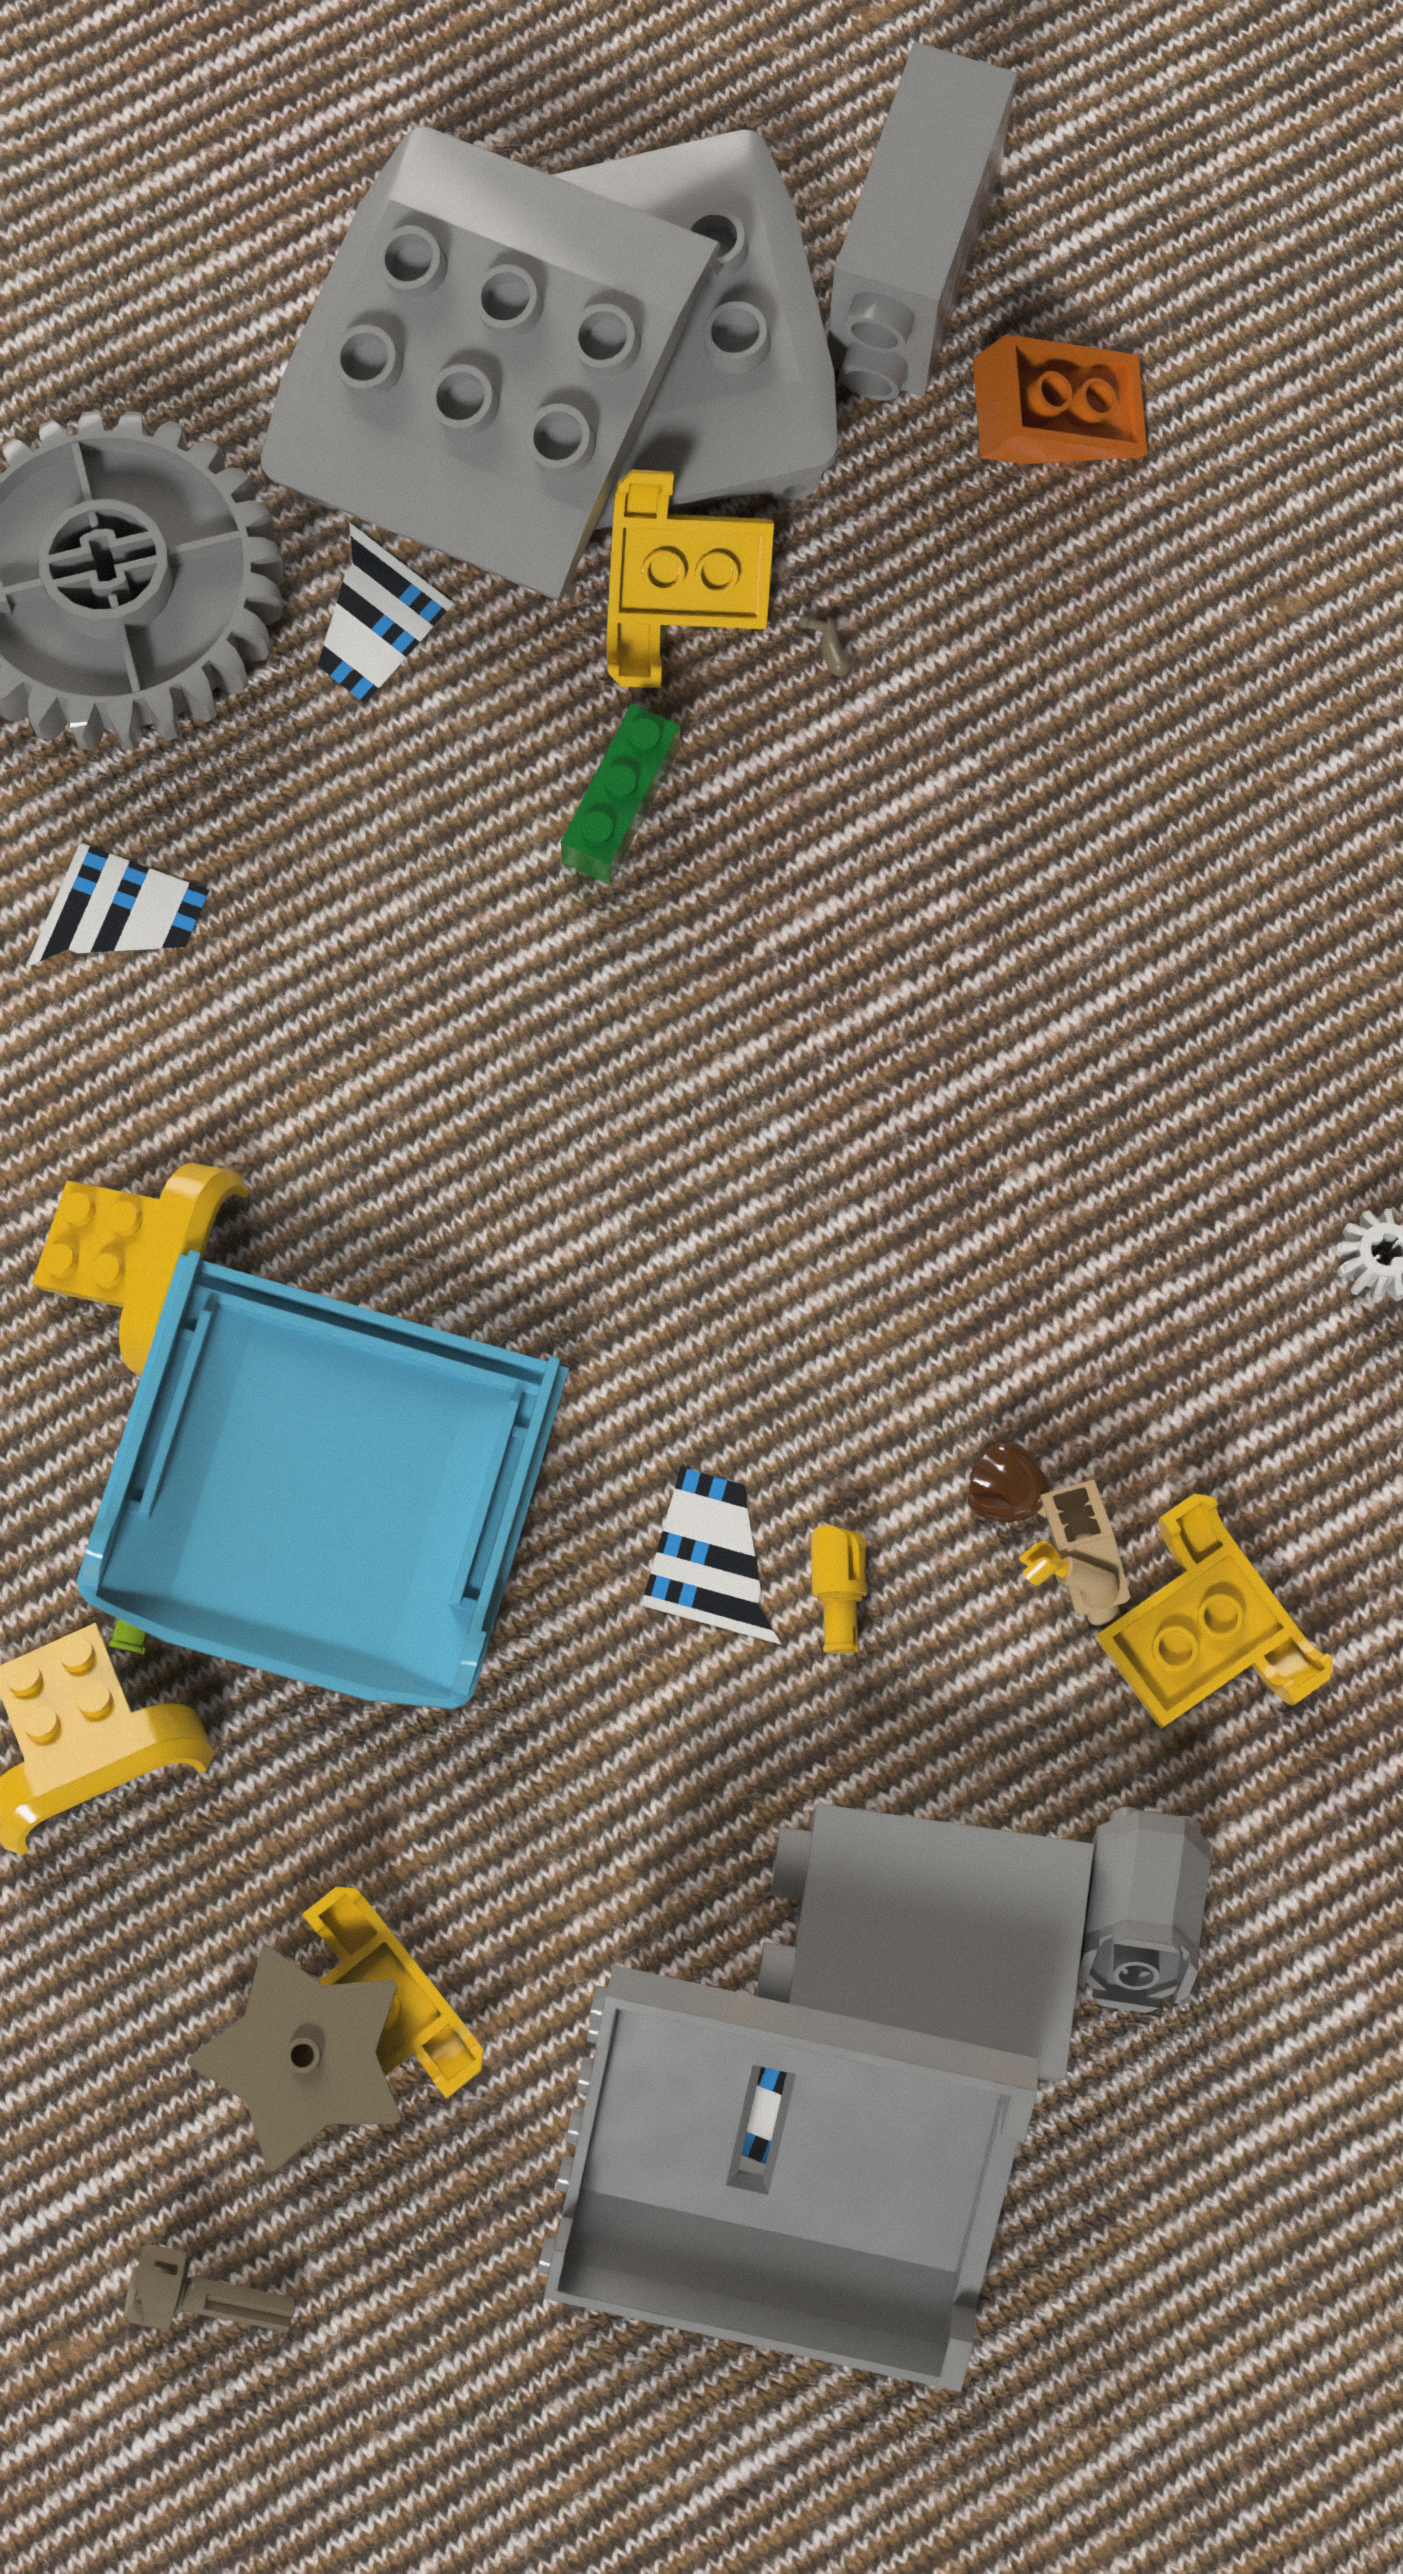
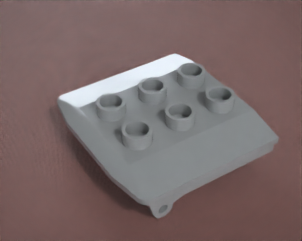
[261,127,722,602]
[551,129,838,530]

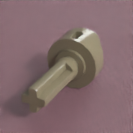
[123,2244,295,2333]

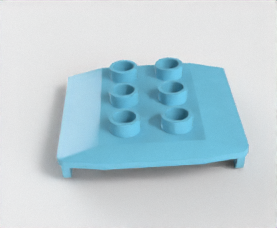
[77,1250,569,1710]

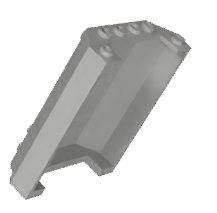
[537,1965,1039,2392]

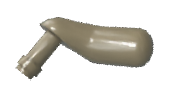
[798,615,851,677]

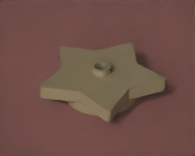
[187,1945,402,2171]

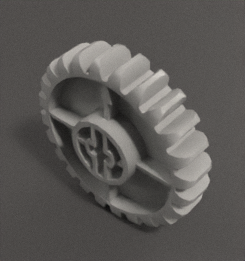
[0,411,285,751]

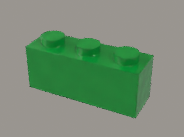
[560,703,680,886]

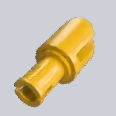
[811,1525,868,1654]

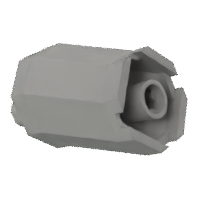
[1077,1807,1211,2013]

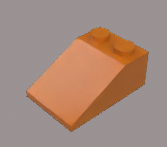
[972,334,1148,464]

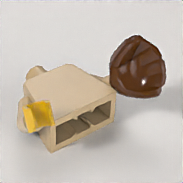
[968,1442,1130,1625]

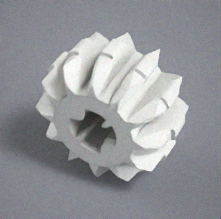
[1334,1208,1403,1303]

